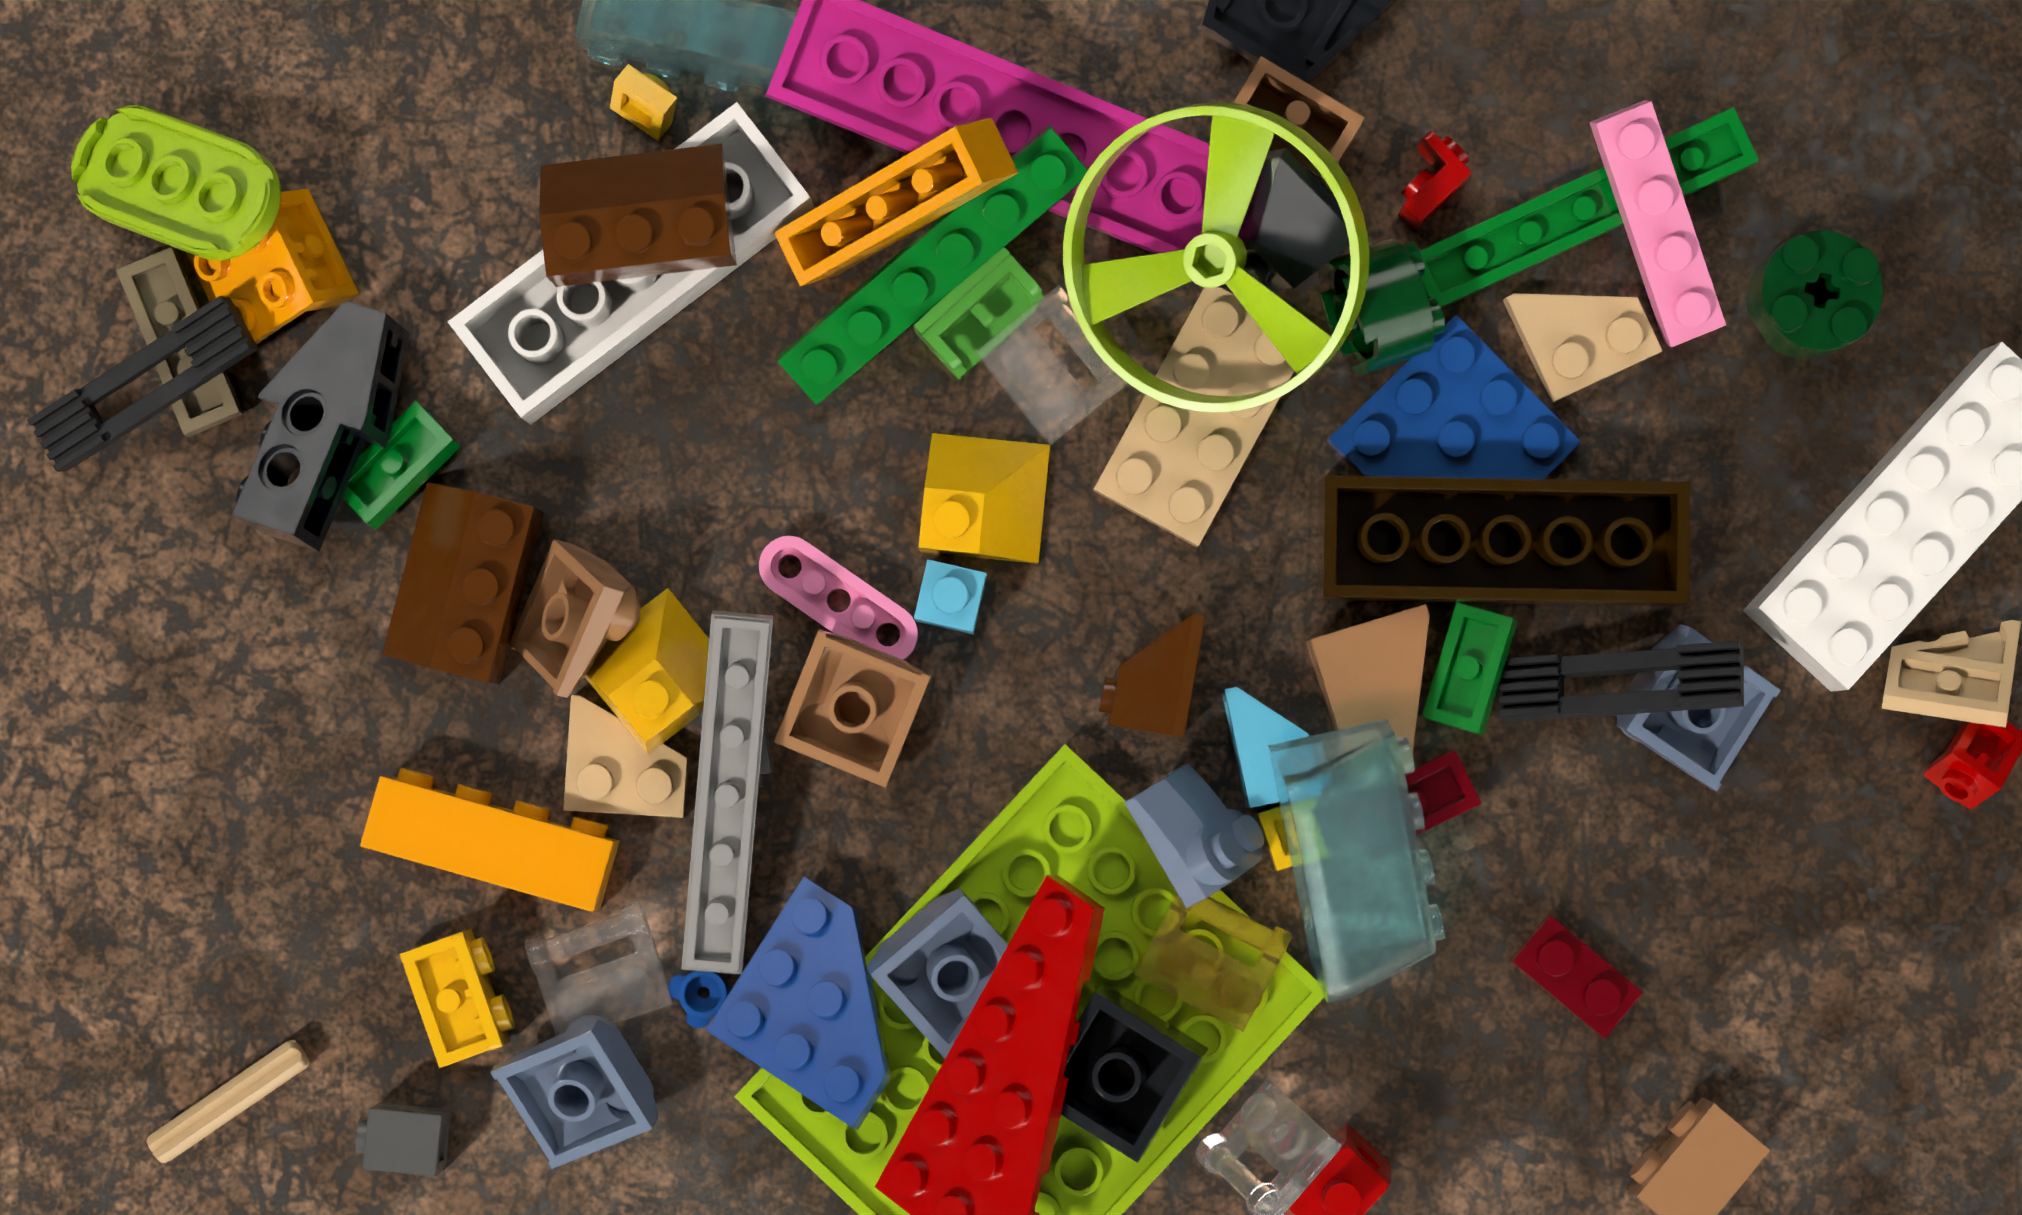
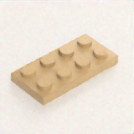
[1093,286,1294,547]

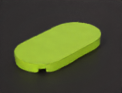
[71,105,281,261]

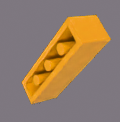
[774,118,1018,287]
[360,768,620,912]

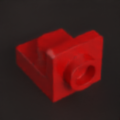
[1398,130,1472,232]
[1924,721,2022,809]

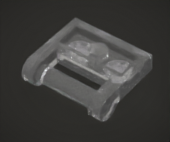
[975,284,1128,445]
[524,901,675,1036]
[1196,1079,1342,1215]

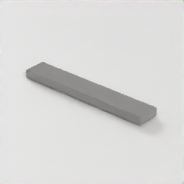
[681,610,773,974]

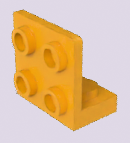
[186,188,359,345]

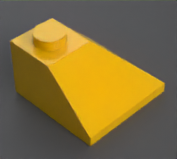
[918,433,1050,564]
[585,588,709,755]

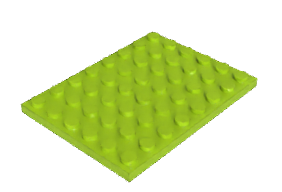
[734,744,1329,1215]

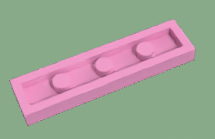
[1589,100,1726,347]

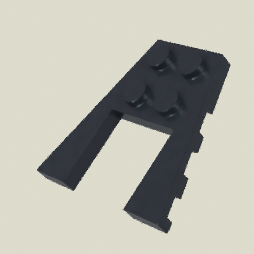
[1200,0,1395,84]

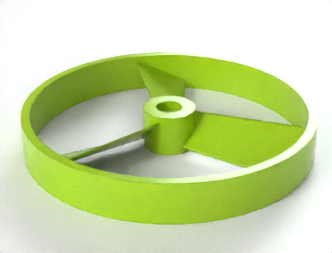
[1063,102,1369,412]

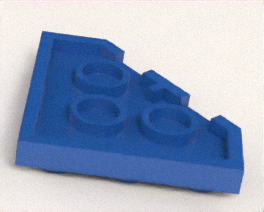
[1326,315,1581,479]
[706,877,891,1129]

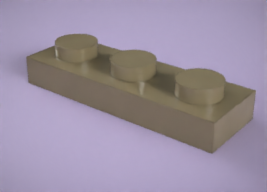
[116,247,244,437]

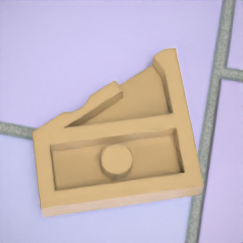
[1503,293,1663,403]
[1882,620,2021,728]
[563,695,689,818]

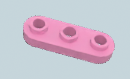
[759,536,918,660]

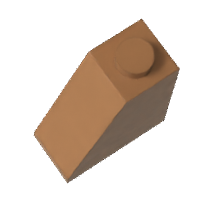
[1305,604,1430,786]

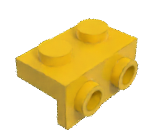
[399,928,515,1068]

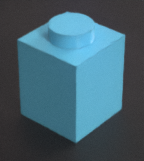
[914,559,987,635]

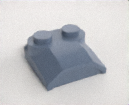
[1616,624,1781,791]
[1124,763,1264,909]
[866,888,1008,1058]
[490,1015,659,1169]

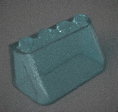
[1268,719,1445,1003]

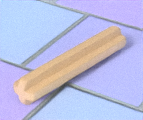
[146,1040,310,1163]

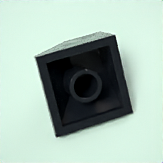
[1238,148,1349,291]

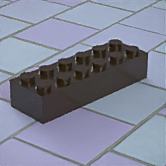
[1317,475,1690,607]

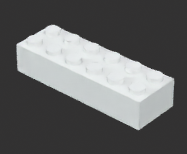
[448,102,814,425]
[1743,342,2022,692]

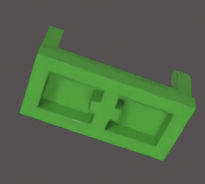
[914,247,1047,380]

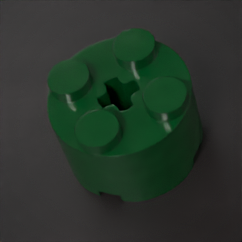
[1746,231,1883,359]
[1319,238,1445,375]

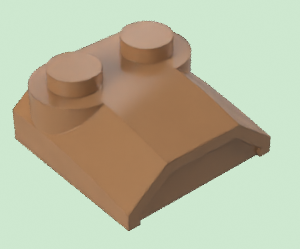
[508,539,640,698]
[774,629,932,788]

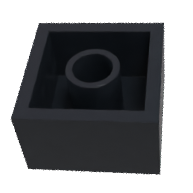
[1061,984,1209,1163]

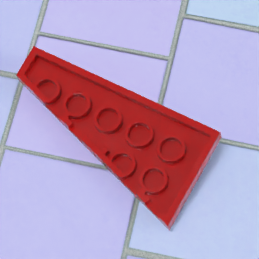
[875,875,1105,1215]

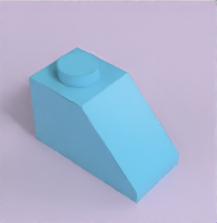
[1221,687,1328,808]

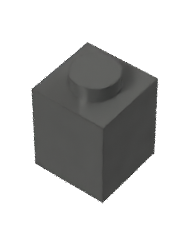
[355,1103,451,1177]

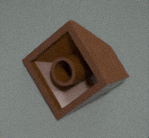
[1099,614,1205,738]

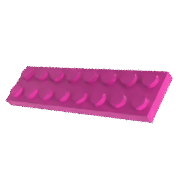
[765,0,1210,254]

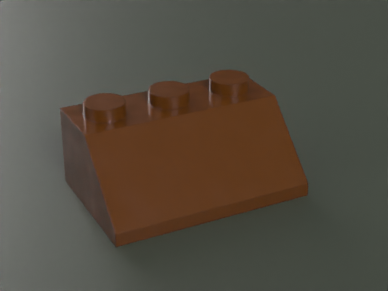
[539,143,737,287]
[382,482,544,685]

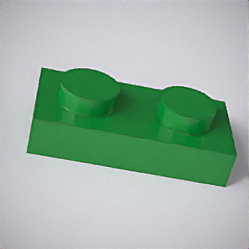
[342,401,462,530]
[1422,602,1518,736]

